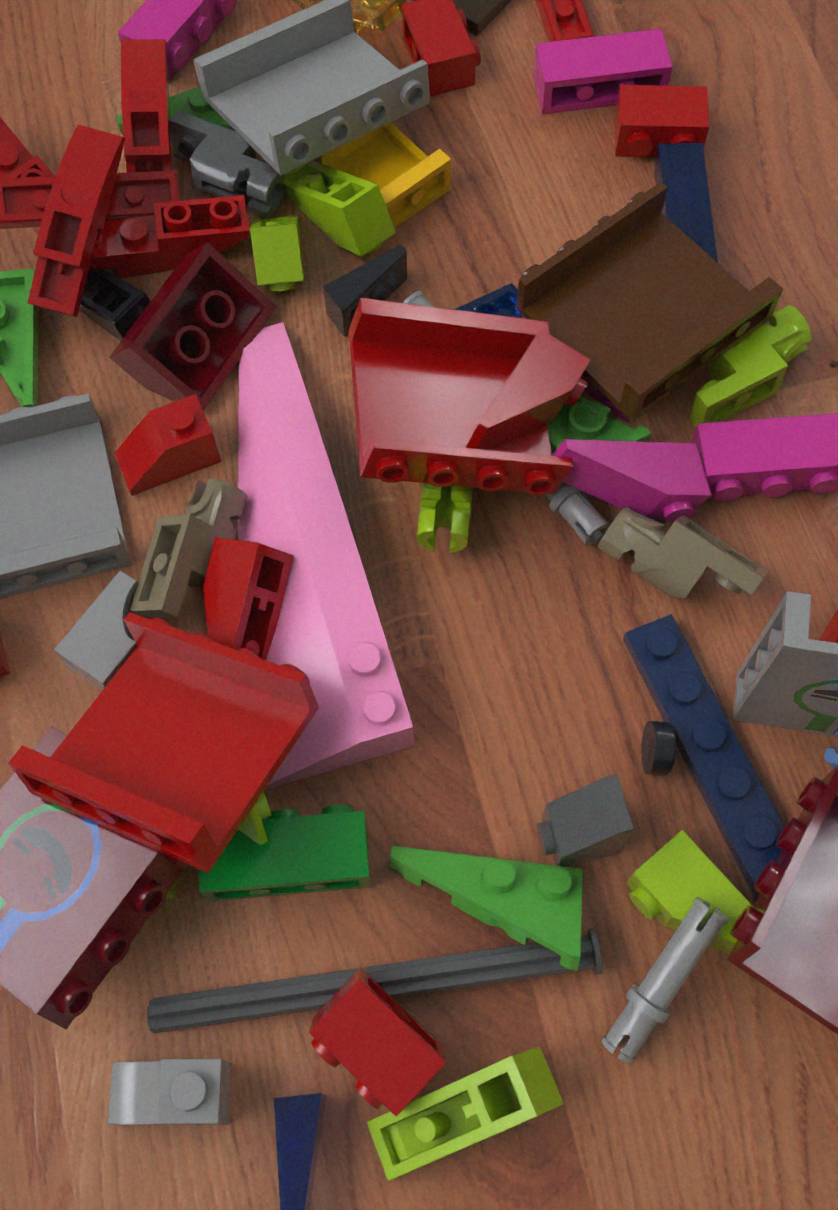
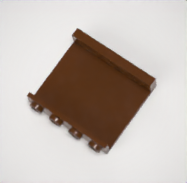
[516,182,783,422]

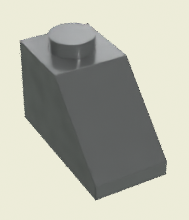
[536,774,634,867]

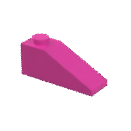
[552,439,711,523]

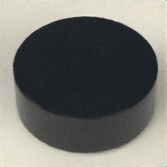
[641,721,676,775]

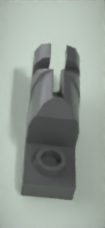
[169,111,286,219]

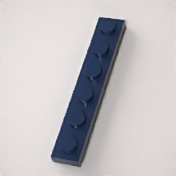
[623,614,784,901]

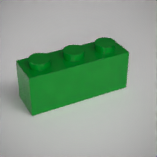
[199,805,372,902]

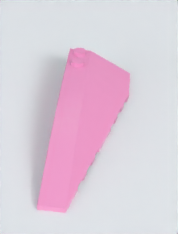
[238,322,415,790]

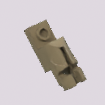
[129,479,247,619]
[598,507,769,599]

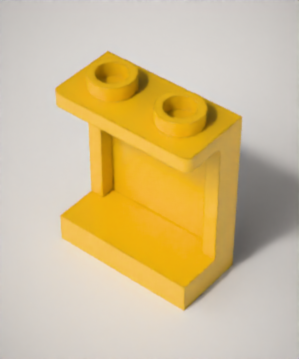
[317,122,451,228]

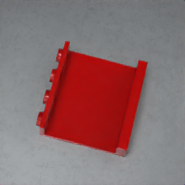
[349,298,573,495]
[8,612,319,873]

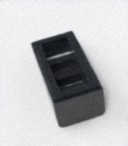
[323,245,407,336]
[79,268,151,341]

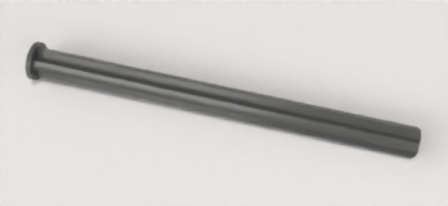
[147,928,602,1033]

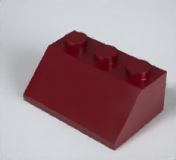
[109,242,276,411]

